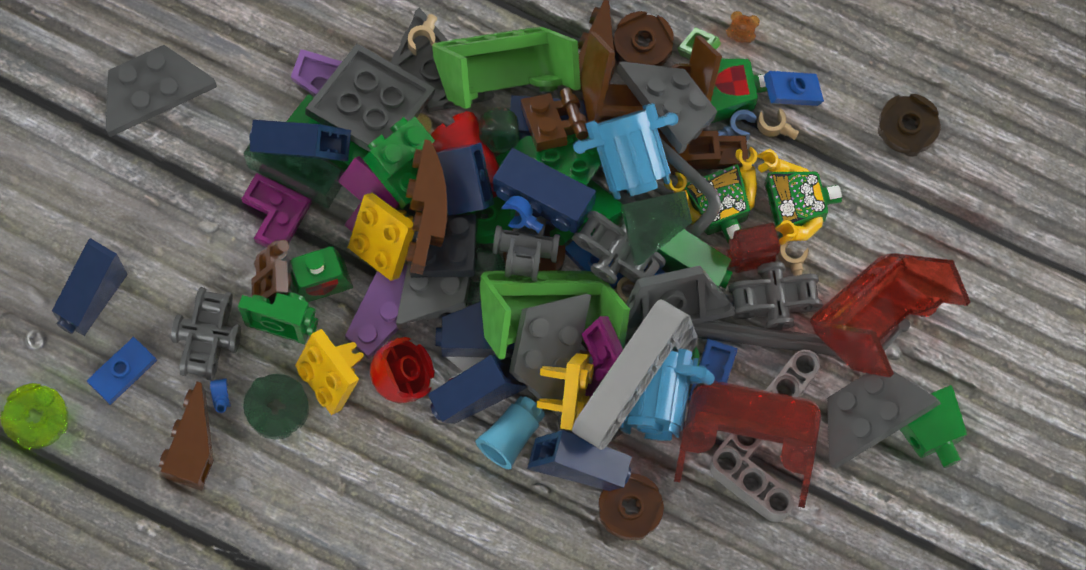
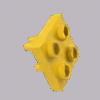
[347,192,415,281]
[295,329,364,416]
[537,353,594,430]

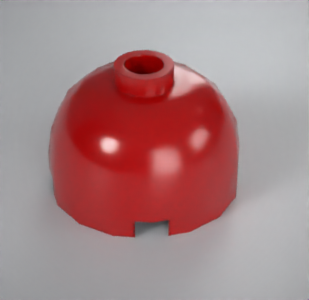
[370,337,435,404]

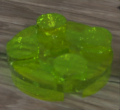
[0,383,68,450]

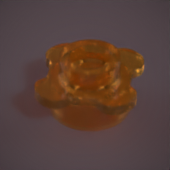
[726,11,760,43]

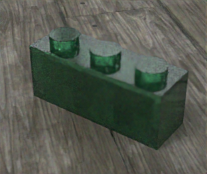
[243,143,343,209]

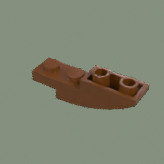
[660,130,748,175]
[406,139,447,275]

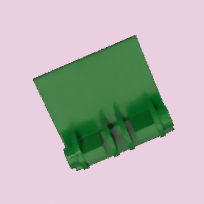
[534,134,602,186]

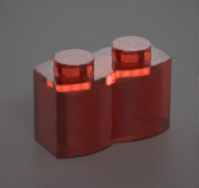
[726,222,780,273]

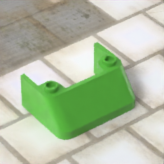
[432,27,581,109]
[480,271,630,359]

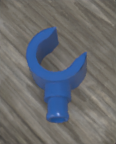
[501,196,544,233]
[210,378,231,413]

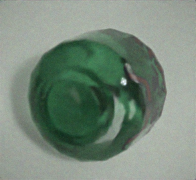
[479,107,520,154]

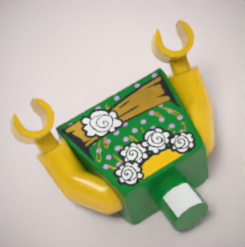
[664,147,757,244]
[757,149,842,245]

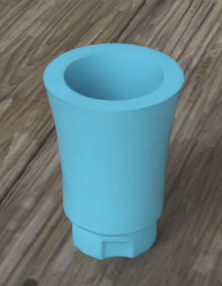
[475,396,545,469]

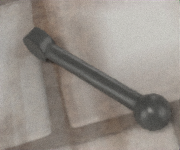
[864,318,910,369]

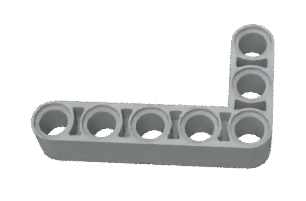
[572,299,697,450]
[710,350,820,522]

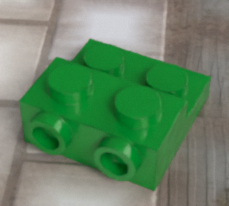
[362,116,435,208]
[238,292,318,345]

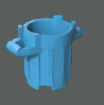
[573,103,679,199]
[620,349,715,441]

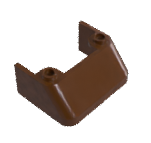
[580,32,722,135]

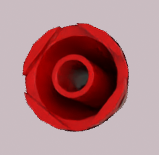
[430,111,499,198]

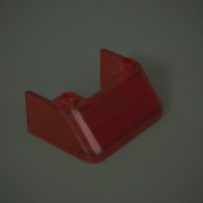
[810,253,971,378]
[674,381,821,508]

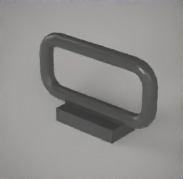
[610,138,721,237]

